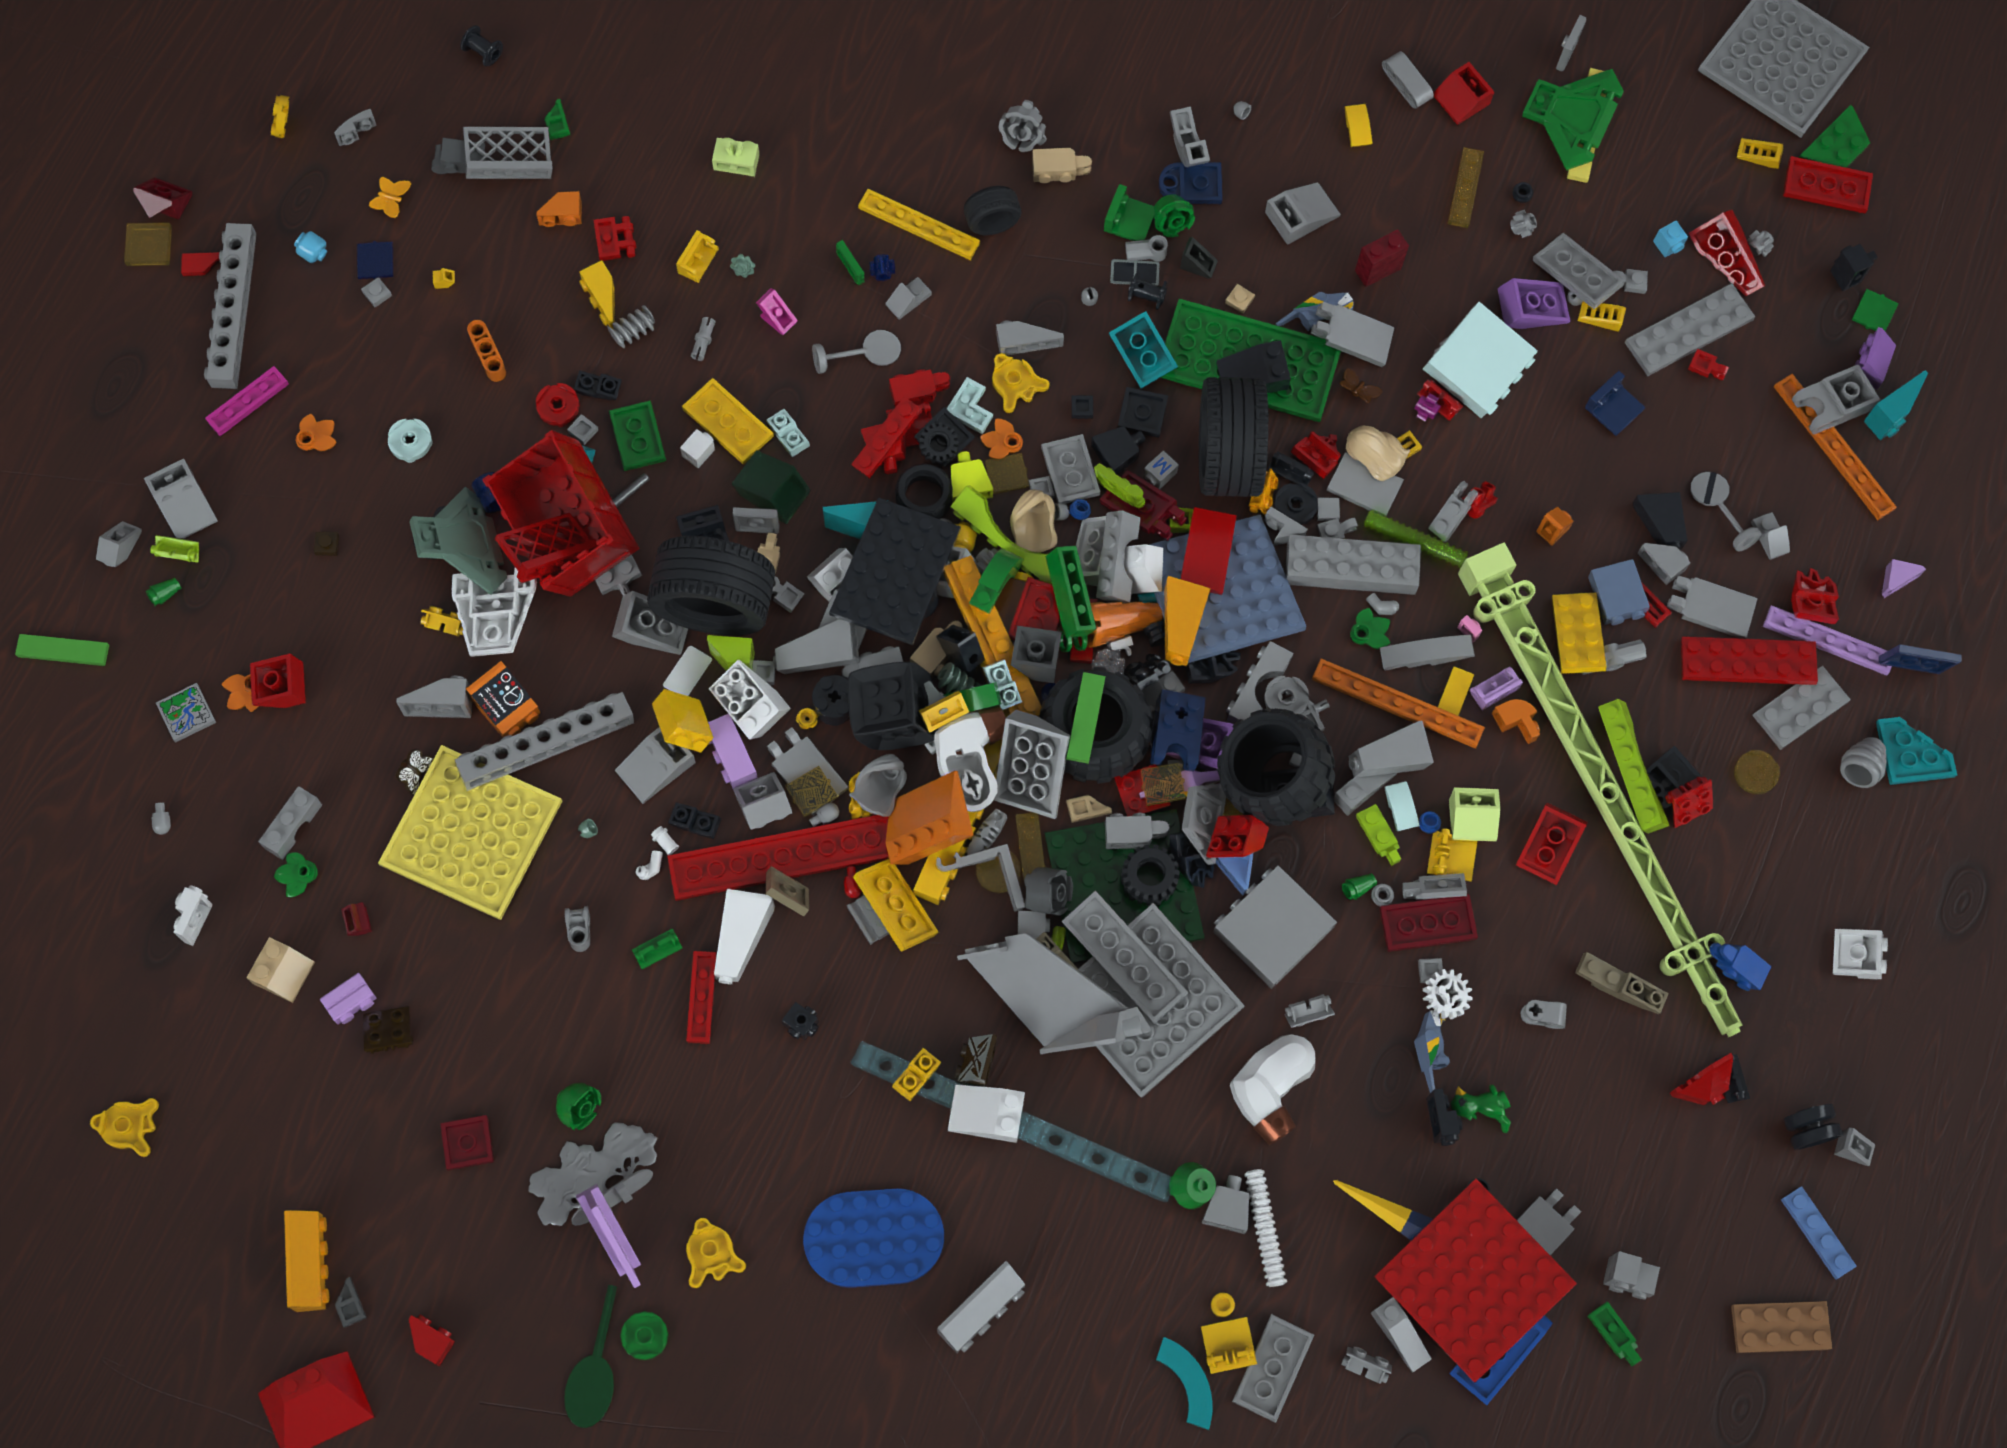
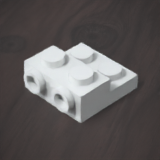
[174,885,213,946]
[1833,929,1888,979]

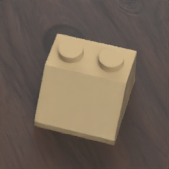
[246,937,315,1003]

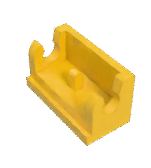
[676,230,719,283]

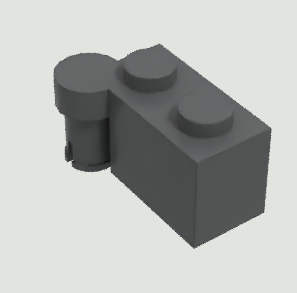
[431,138,485,174]

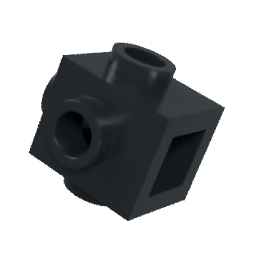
[782,1002,819,1040]

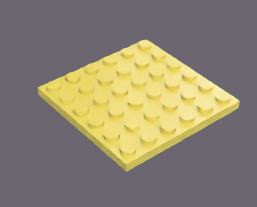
[378,745,563,920]

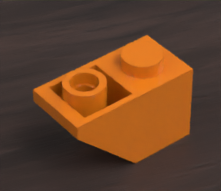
[537,191,582,227]

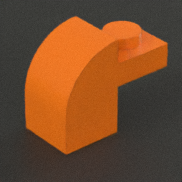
[1492,699,1540,744]

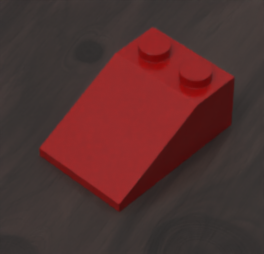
[1516,803,1588,885]

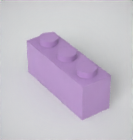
[708,714,757,788]

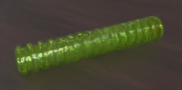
[1364,509,1468,569]

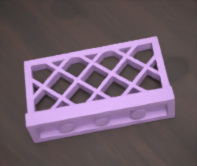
[576,1184,641,1288]

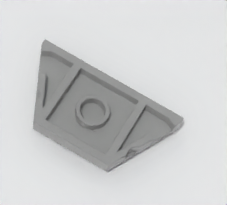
[1182,784,1226,865]

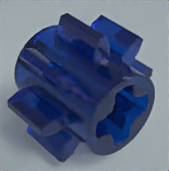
[869,254,895,281]

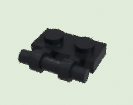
[1121,654,1171,690]

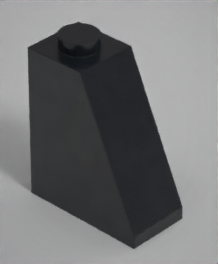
[1632,492,1687,550]

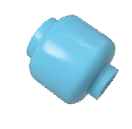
[294,231,328,263]

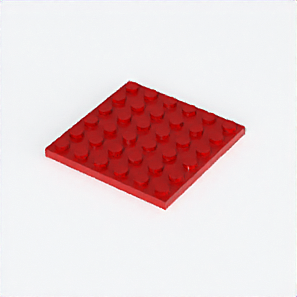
[1374,1178,1577,1383]

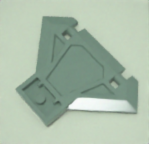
[409,487,507,595]

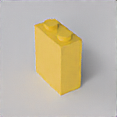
[652,689,713,753]

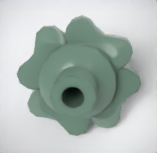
[730,254,755,278]

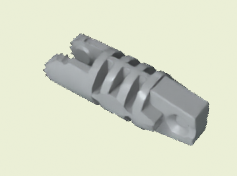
[966,809,1008,855]

